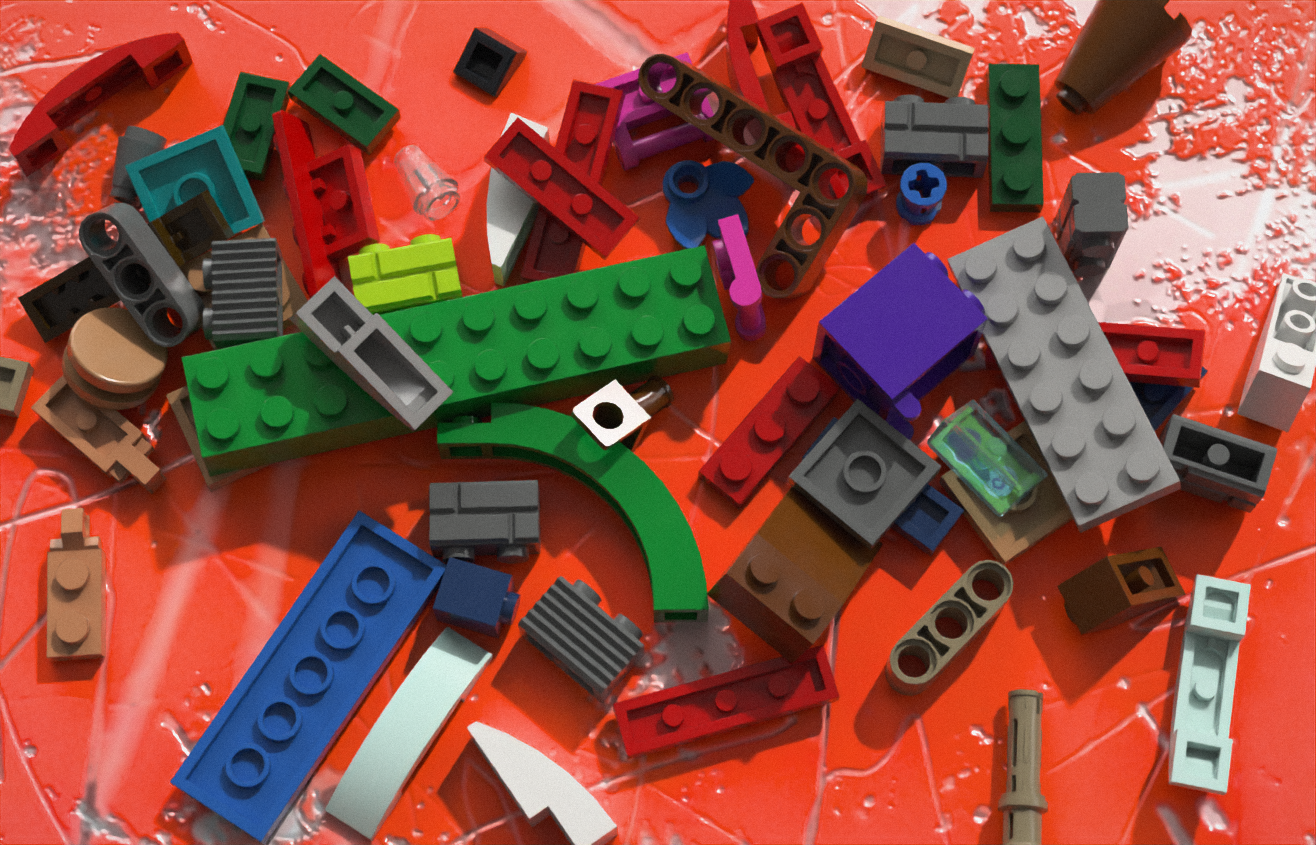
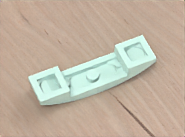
[1168,574,1251,795]
[325,627,493,841]

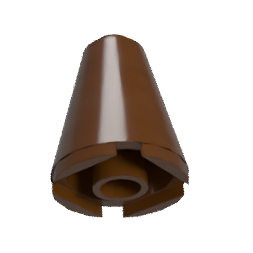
[1054,0,1192,115]

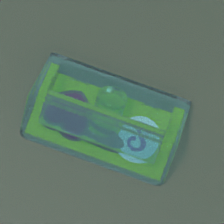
[927,399,1048,517]

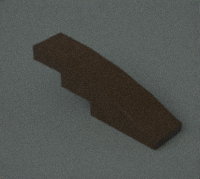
[18,190,235,343]

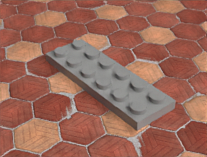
[947,216,1181,533]

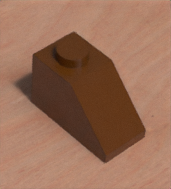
[1058,547,1186,635]

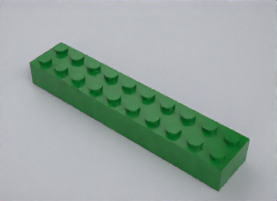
[182,245,731,477]

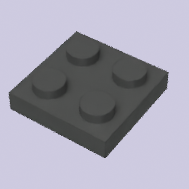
[787,399,941,551]

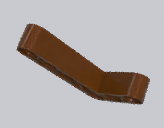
[638,54,868,299]

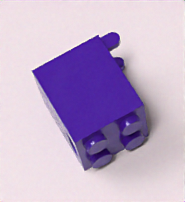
[812,243,988,441]

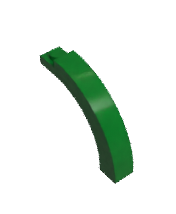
[437,402,709,623]

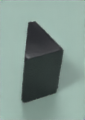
[453,28,527,97]

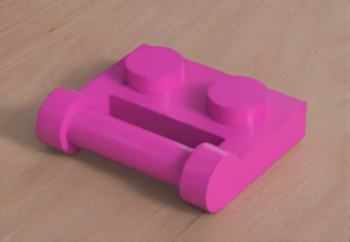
[596,52,715,171]
[712,214,767,341]

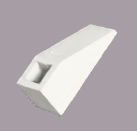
[1237,273,1316,432]

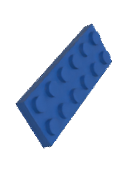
[170,511,447,845]

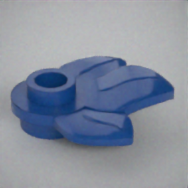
[663,160,754,249]

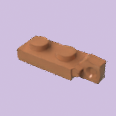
[31,375,167,494]
[47,508,106,662]

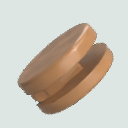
[62,308,168,410]

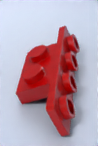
[272,110,380,299]

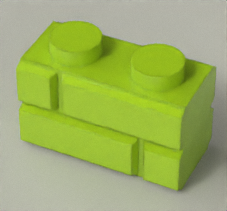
[348,234,463,315]

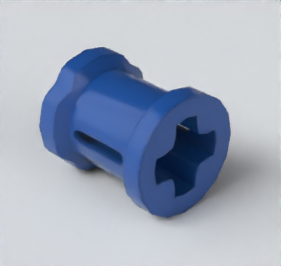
[896,163,947,225]

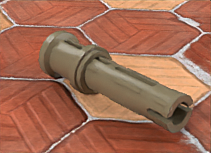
[998,689,1048,845]

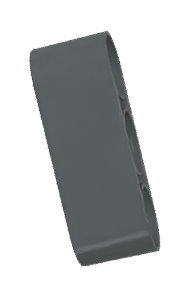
[79,203,206,347]

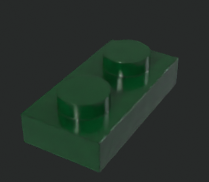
[288,54,401,155]
[223,72,291,181]

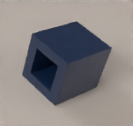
[433,557,521,639]

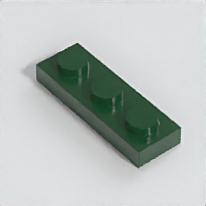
[986,64,1044,213]

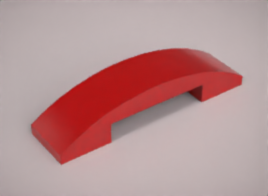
[726,0,805,172]
[755,3,887,200]
[9,33,193,177]

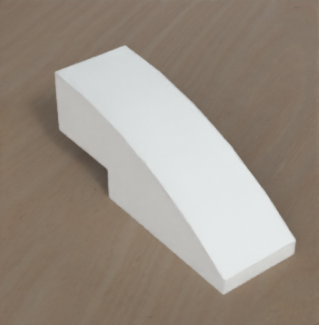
[486,113,550,286]
[467,721,618,845]

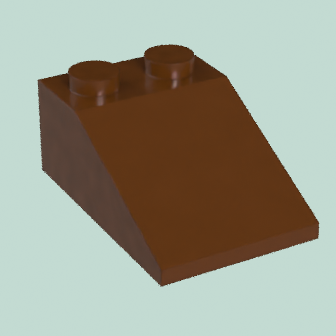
[707,486,883,663]

